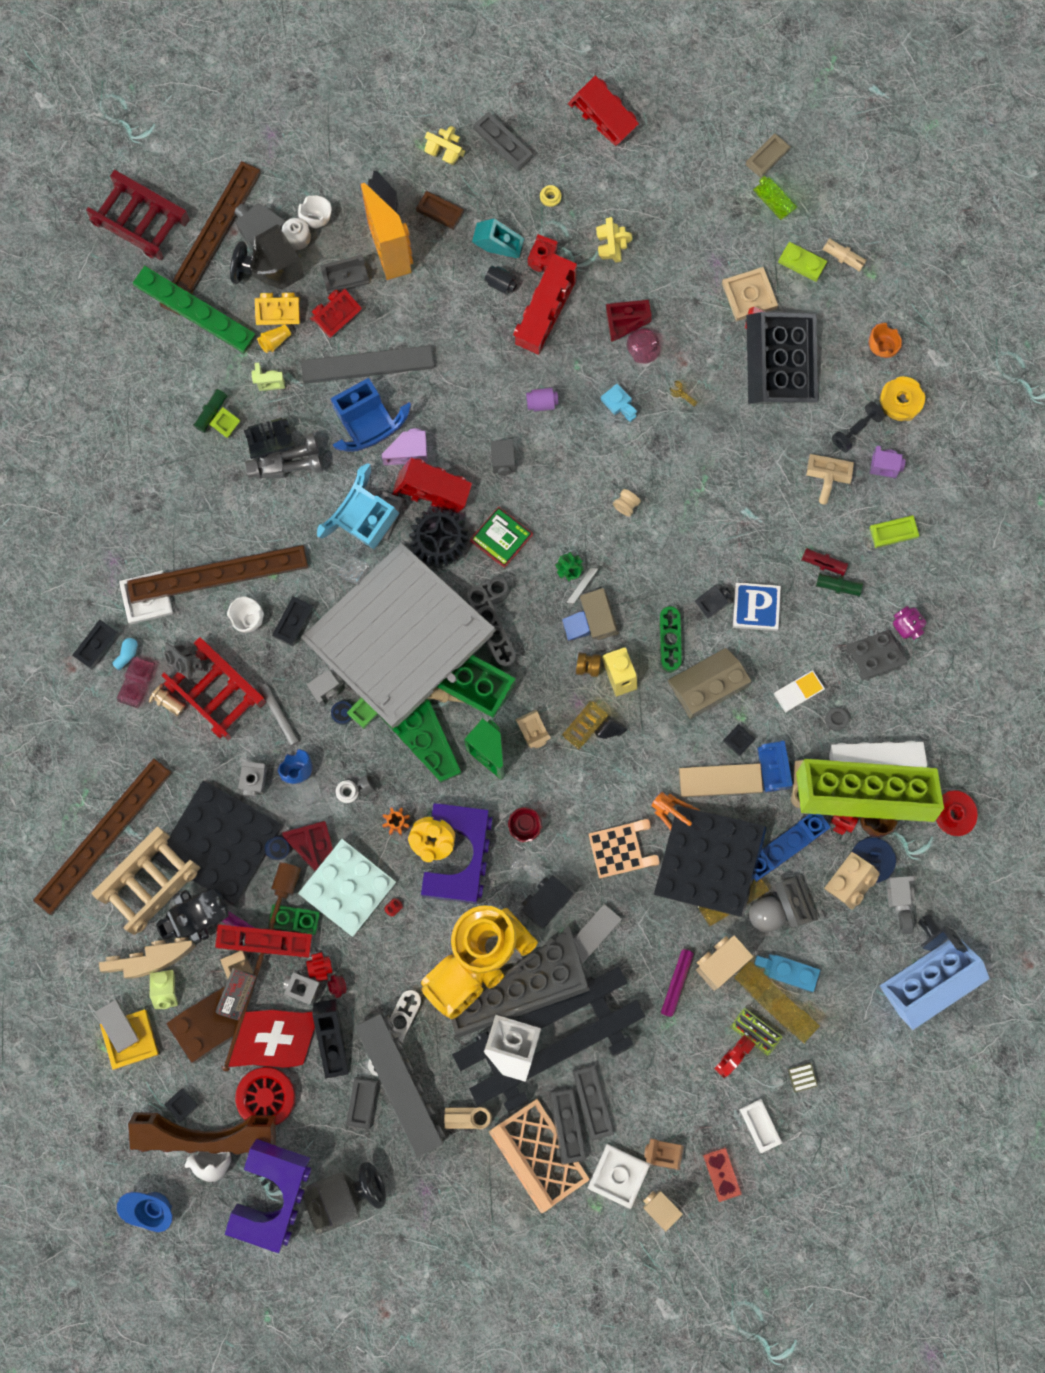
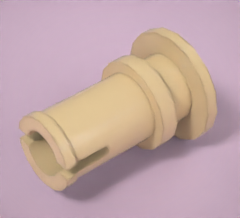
[149,684,186,717]

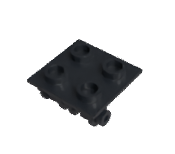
[244,417,294,459]

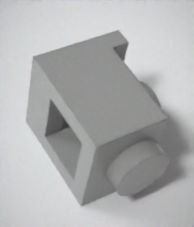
[306,669,344,707]
[238,761,267,797]
[886,876,914,912]
[283,972,321,1006]

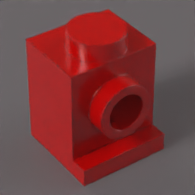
[528,234,558,272]

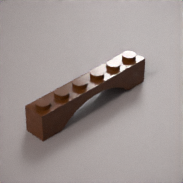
[128,1112,276,1154]

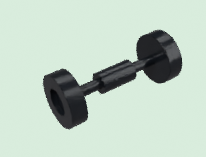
[832,401,885,453]

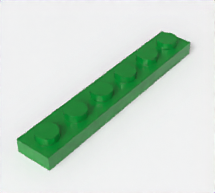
[133,265,256,354]

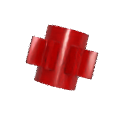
[830,815,859,835]
[306,952,333,982]

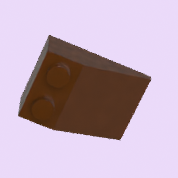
[166,987,248,1064]

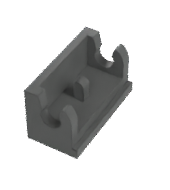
[320,255,369,295]

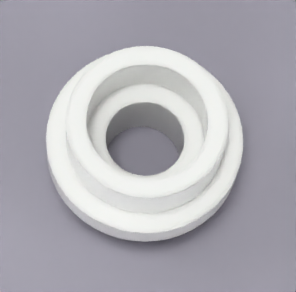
[336,780,359,803]

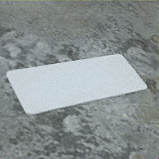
[567,568,598,603]

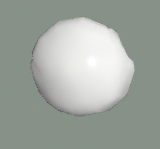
[298,195,332,229]
[227,596,264,633]

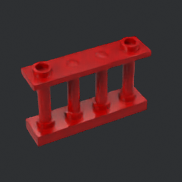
[161,637,267,741]

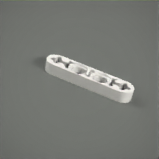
[368,990,421,1076]

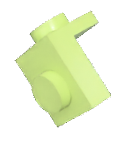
[150,970,178,1009]

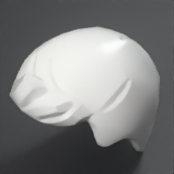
[185,1151,232,1182]

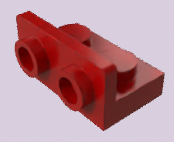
[309,289,362,338]

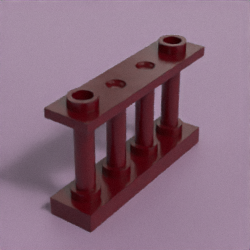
[86,169,190,261]

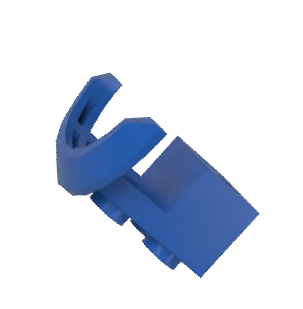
[330,378,411,452]

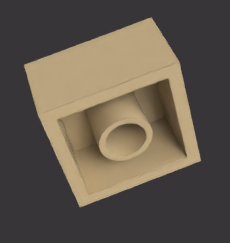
[696,935,753,991]

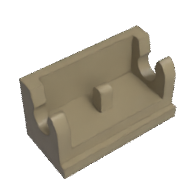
[580,588,619,640]

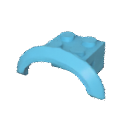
[317,463,400,550]

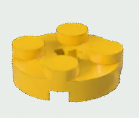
[880,376,925,421]
[408,817,455,862]

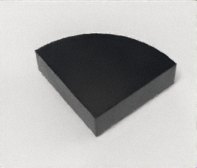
[594,715,627,739]

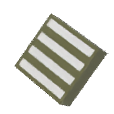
[787,1063,818,1093]

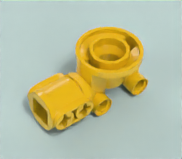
[421,906,538,1019]

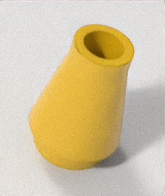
[257,324,291,353]

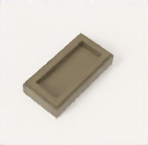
[745,133,791,178]

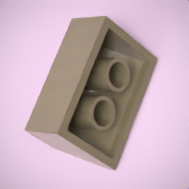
[668,648,751,720]

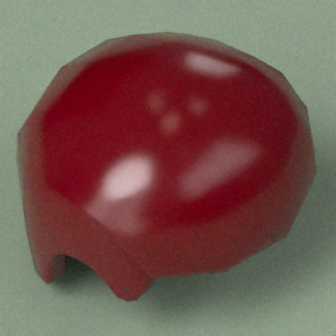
[508,807,543,843]

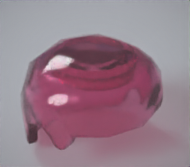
[627,328,661,364]

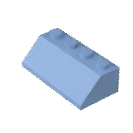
[880,940,990,1030]

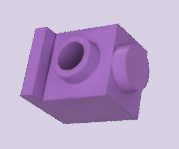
[870,446,905,478]

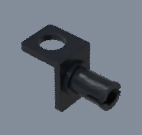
[918,914,968,953]

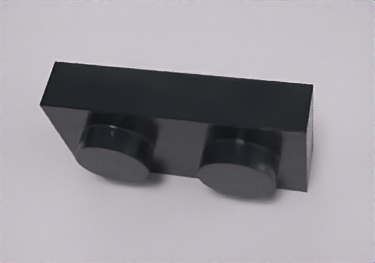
[272,596,314,647]
[72,619,119,670]

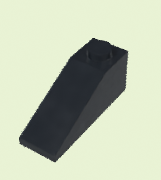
[312,999,349,1079]

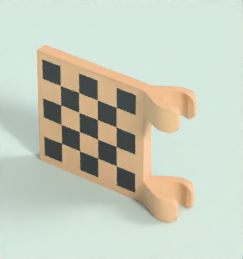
[589,819,659,879]

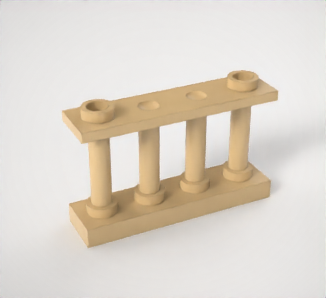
[91,826,200,935]

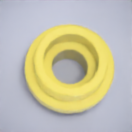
[540,185,561,207]

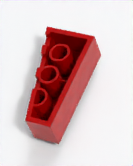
[513,253,577,355]

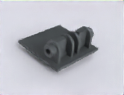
[846,630,907,681]

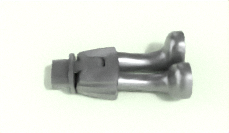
[245,433,323,479]

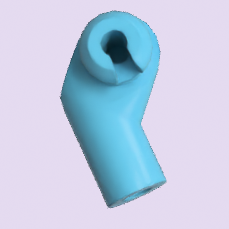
[112,638,138,670]

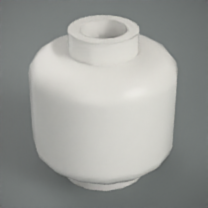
[281,218,311,250]

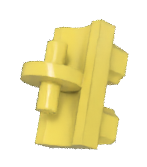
[425,126,465,166]
[596,217,632,263]

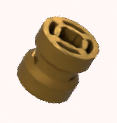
[576,652,601,677]

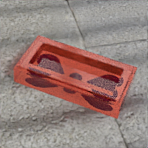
[703,1148,742,1202]

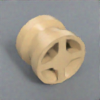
[613,489,641,517]

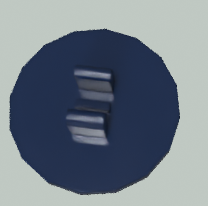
[852,838,896,883]

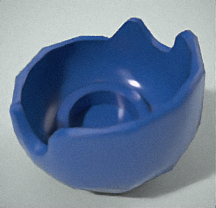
[278,749,313,784]

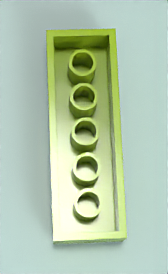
[796,759,944,822]

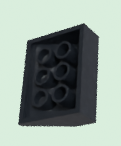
[746,312,818,404]

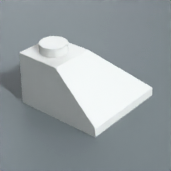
[484,1015,541,1082]

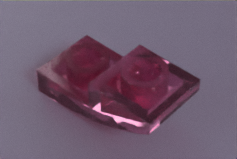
[117,657,155,709]

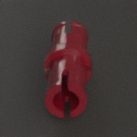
[801,547,848,576]

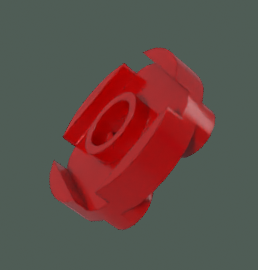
[714,1034,756,1079]

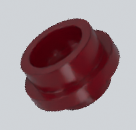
[327,974,347,998]

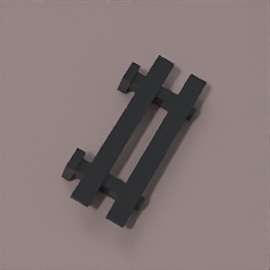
[452,966,646,1113]

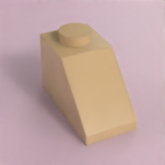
[643,1190,683,1232]

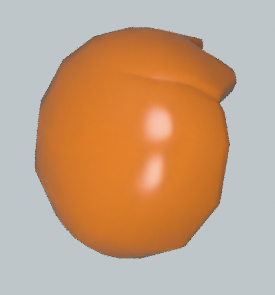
[868,323,902,358]

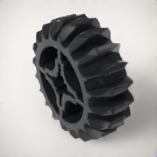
[409,507,469,567]

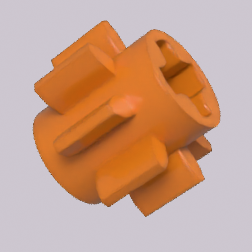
[382,807,410,836]

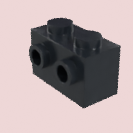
[522,875,574,930]

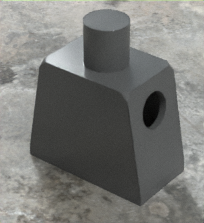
[235,203,285,258]

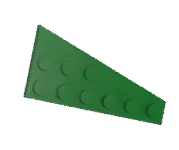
[378,699,462,783]

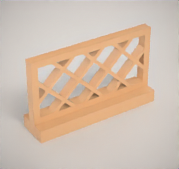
[489,1099,590,1213]

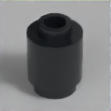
[484,265,518,295]

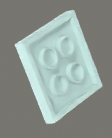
[298,839,396,937]

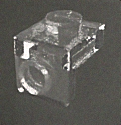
[510,857,546,883]

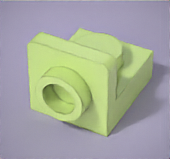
[252,363,285,391]

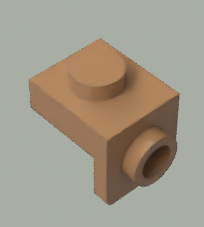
[644,1138,684,1170]

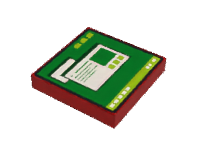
[470,507,533,569]

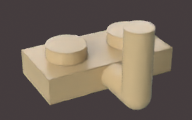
[806,454,854,505]

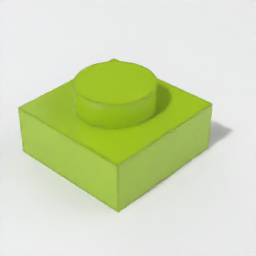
[209,407,240,438]

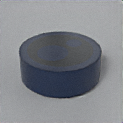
[331,701,352,725]
[265,837,289,860]

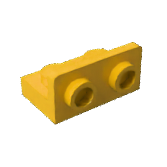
[254,292,300,325]

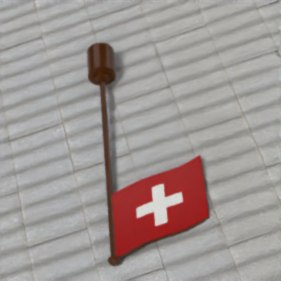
[221,862,315,1072]

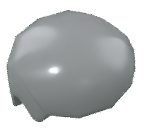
[749,896,786,932]

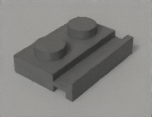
[774,876,818,928]

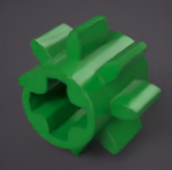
[555,552,584,582]

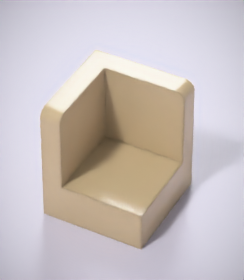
[220,951,254,979]

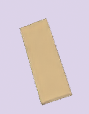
[679,764,763,797]

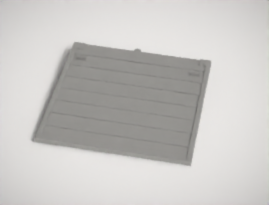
[301,543,496,728]

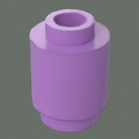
[526,388,558,412]

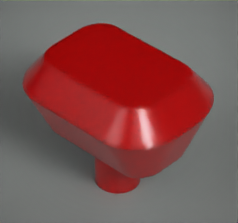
[384,898,403,917]

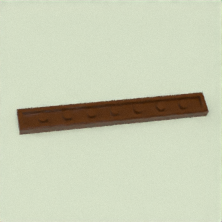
[159,161,261,316]
[127,545,308,604]
[33,758,172,916]

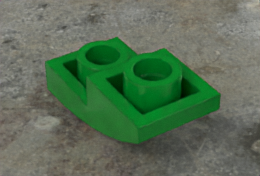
[267,904,320,935]

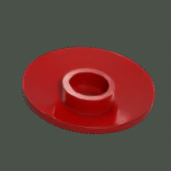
[936,790,978,837]

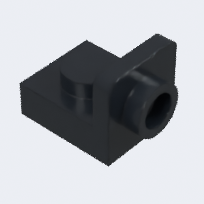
[695,584,734,619]

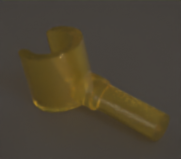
[670,381,698,407]

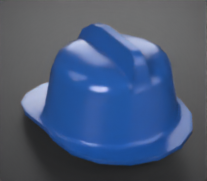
[117,1192,172,1232]

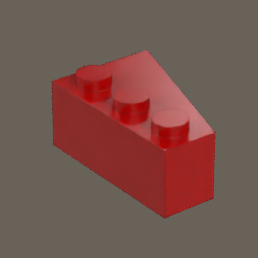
[568,75,639,146]
[392,458,472,513]

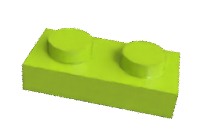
[778,242,827,282]

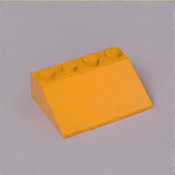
[360,183,414,280]

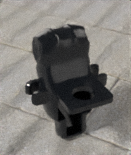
[156,887,229,944]

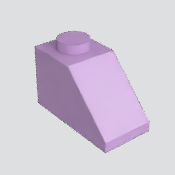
[382,428,428,465]

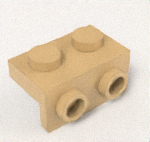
[824,852,880,910]

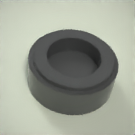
[825,707,849,731]
[898,910,913,934]

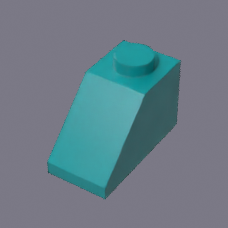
[472,218,524,258]

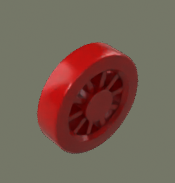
[235,1067,296,1125]

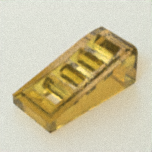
[562,701,610,750]

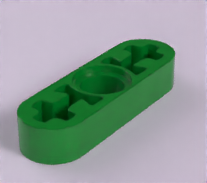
[659,606,682,672]

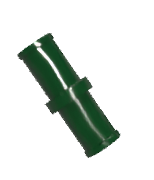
[193,389,228,433]
[816,573,863,597]

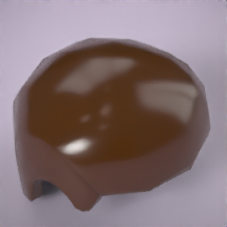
[860,817,897,837]

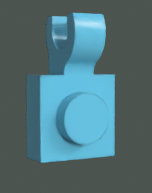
[601,384,637,422]

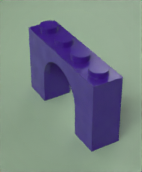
[421,803,493,904]
[224,1139,312,1254]

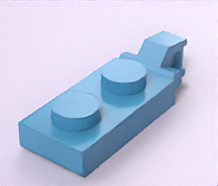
[753,954,820,993]

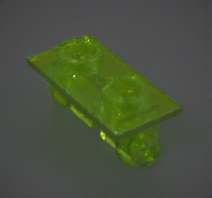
[753,176,797,220]

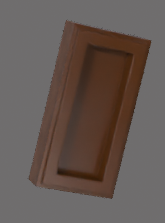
[416,191,464,230]

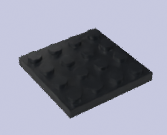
[156,780,283,905]
[654,805,767,918]

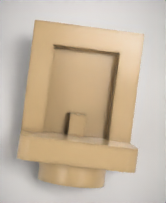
[515,710,551,748]

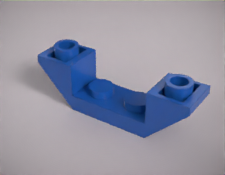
[754,814,831,882]

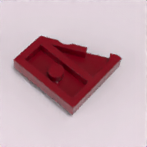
[606,300,652,342]
[282,821,333,872]

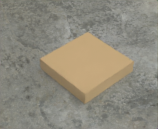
[722,267,778,322]

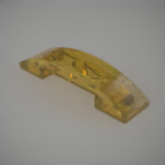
[734,961,820,1043]

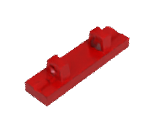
[215,924,312,958]

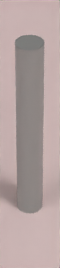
[259,684,299,746]

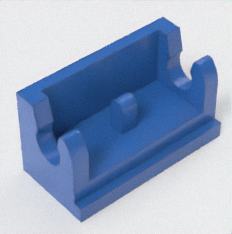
[757,741,793,793]

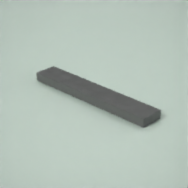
[301,345,434,384]

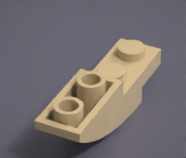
[99,937,196,979]

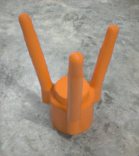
[651,792,700,831]

